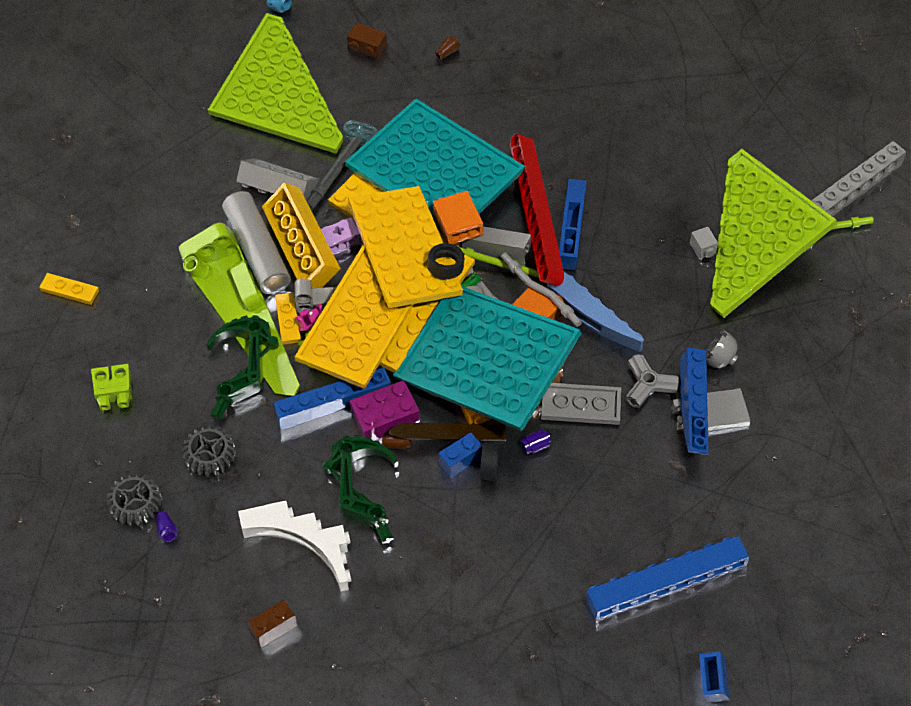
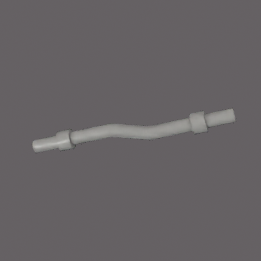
[501,252,582,327]

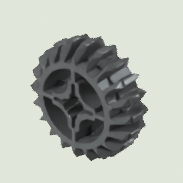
[182,425,236,477]
[106,473,162,527]

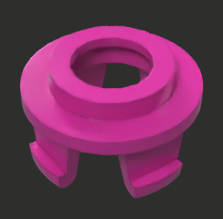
[295,304,323,332]

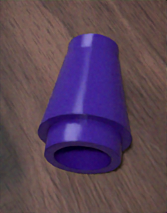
[156,511,178,542]

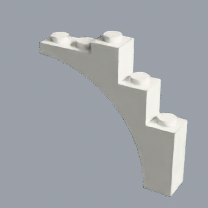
[238,501,351,592]

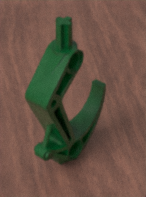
[206,315,279,421]
[323,435,398,544]

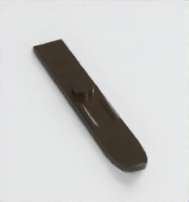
[389,423,506,441]

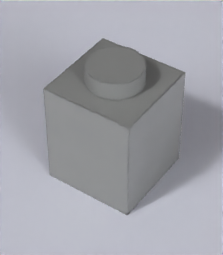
[690,227,718,259]

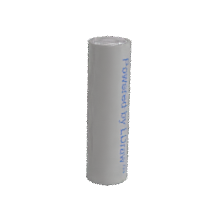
[222,191,291,294]

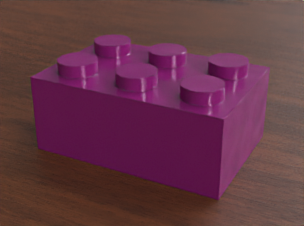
[350,380,420,440]

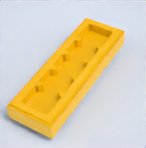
[39,273,99,305]
[275,292,301,345]

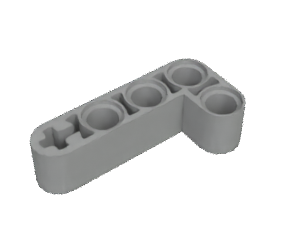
[294,278,337,313]

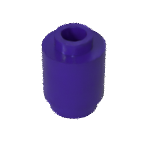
[520,429,551,454]

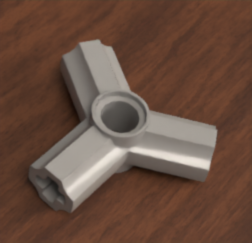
[625,354,679,408]

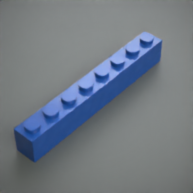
[586,536,749,620]

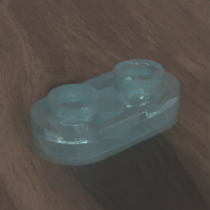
[343,120,377,143]

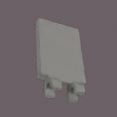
[671,388,751,431]

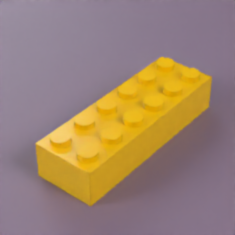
[262,183,340,289]

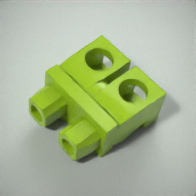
[91,364,132,411]

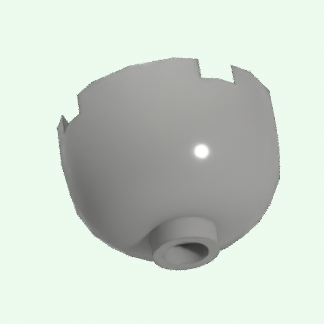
[706,330,738,369]

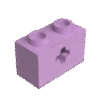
[321,218,361,255]

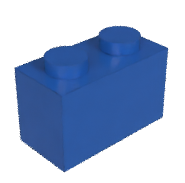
[439,433,483,478]
[699,651,730,703]

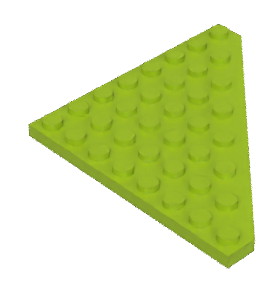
[208,13,343,154]
[710,149,838,318]

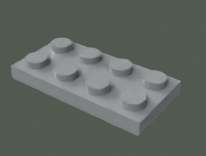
[541,383,621,425]

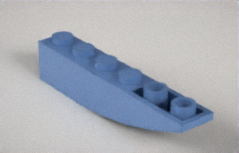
[547,272,644,352]

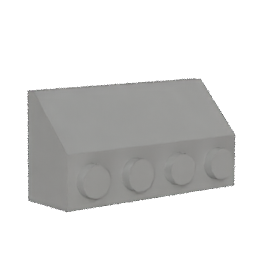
[236,158,319,201]

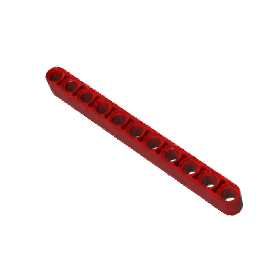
[510,133,564,287]

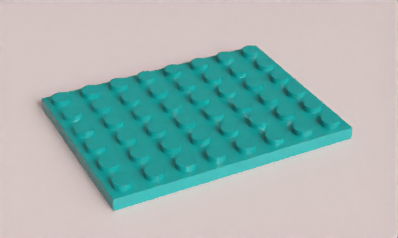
[345,99,525,228]
[393,286,582,431]

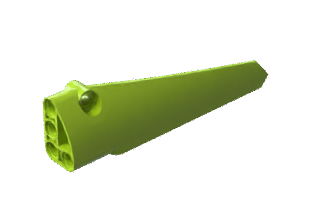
[179,223,300,396]

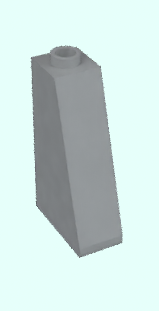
[462,227,531,266]

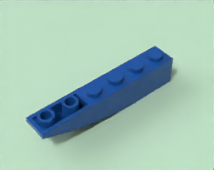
[559,179,587,270]
[680,347,709,455]
[273,367,391,430]

